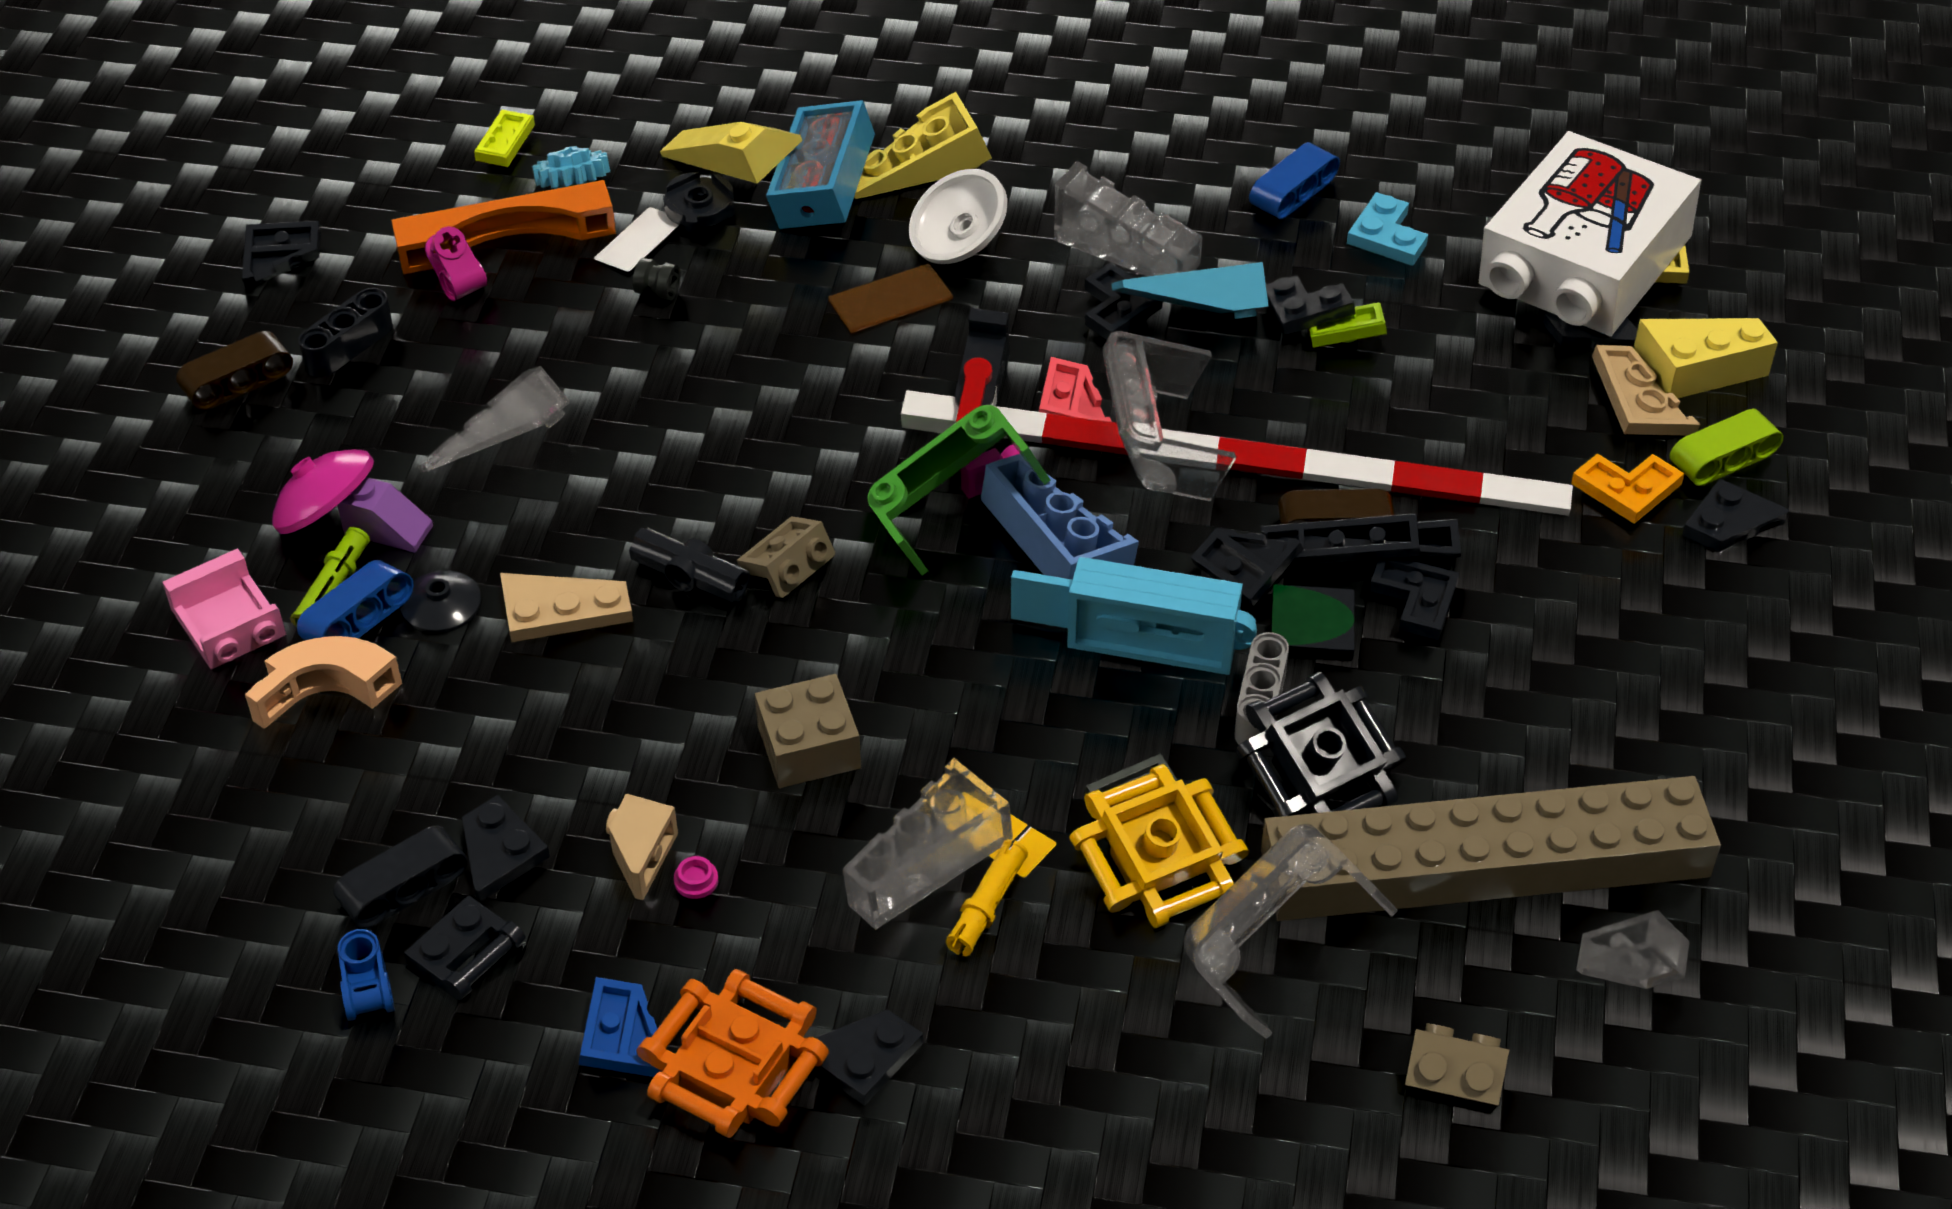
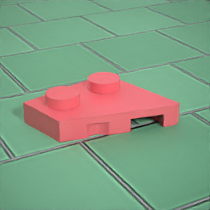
[1038,357,1112,422]

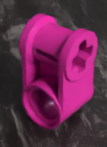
[425,226,487,301]

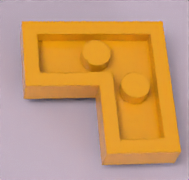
[1571,453,1685,524]

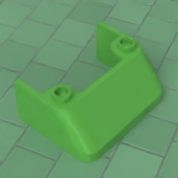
[868,405,1051,575]

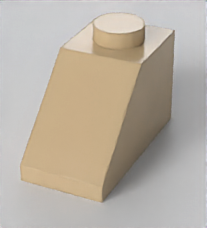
[606,794,678,900]

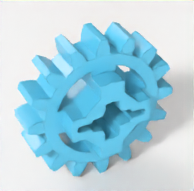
[532,146,611,189]

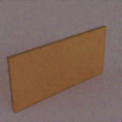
[828,263,953,333]

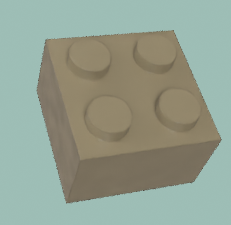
[754,674,861,788]

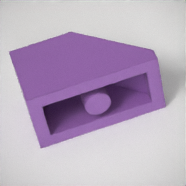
[337,477,433,553]

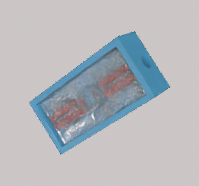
[766,100,875,229]

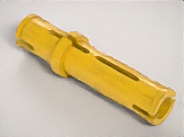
[946,839,1028,956]

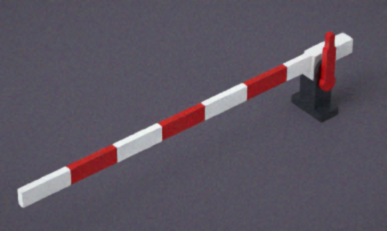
[901,308,1573,516]

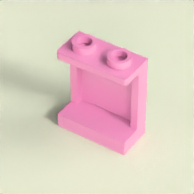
[162,548,286,669]

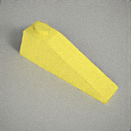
[854,92,992,200]

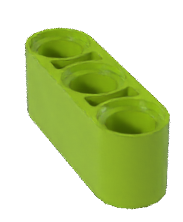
[1669,408,1784,486]

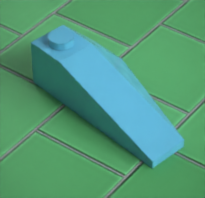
[1111,262,1268,319]

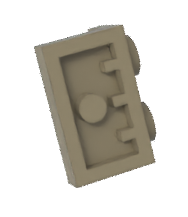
[736,516,835,598]

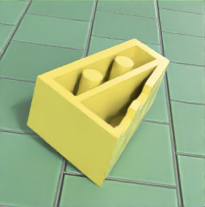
[1634,318,1778,398]

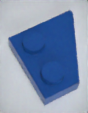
[579,977,662,1077]

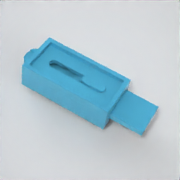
[1011,557,1257,675]

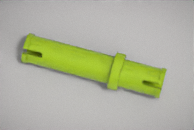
[290,527,370,627]

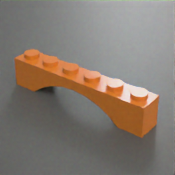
[391,180,616,274]

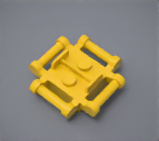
[1069,764,1249,928]

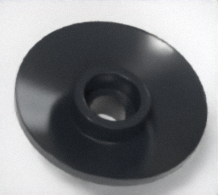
[400,570,481,633]

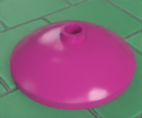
[272,449,374,534]

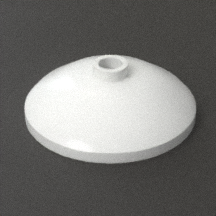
[909,169,1007,264]

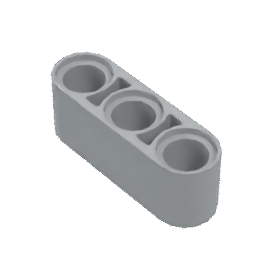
[1234,632,1289,745]

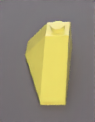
[660,122,803,184]

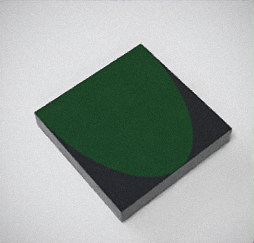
[1271,584,1354,660]

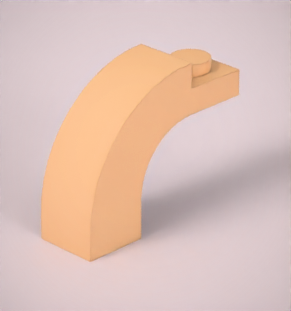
[245,636,402,729]

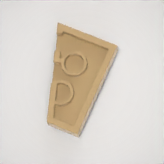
[1592,345,1700,436]
[500,573,633,642]

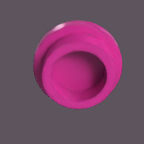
[674,856,718,899]

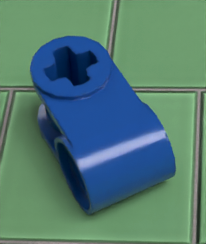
[338,929,395,1021]

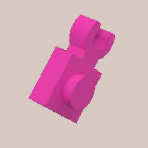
[961,445,1020,499]

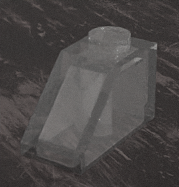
[1577,910,1690,989]

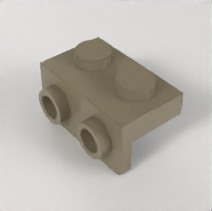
[1405,1023,1509,1106]

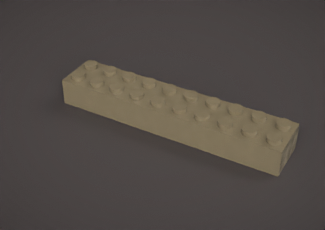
[1261,776,1721,921]

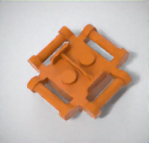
[636,969,829,1138]

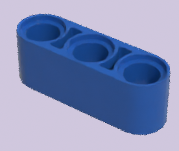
[1249,142,1340,219]
[297,560,414,640]

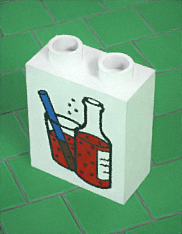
[1479,131,1701,336]

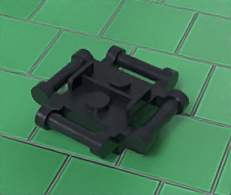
[1235,672,1407,817]

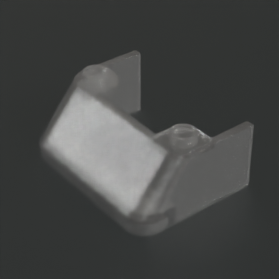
[1102,331,1236,501]
[1184,824,1398,1039]

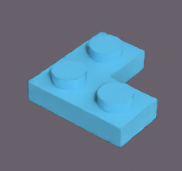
[1347,192,1428,266]

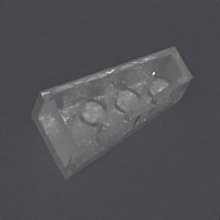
[1054,161,1202,276]
[843,758,1013,930]

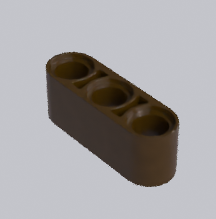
[176,331,293,410]
[1278,489,1395,524]

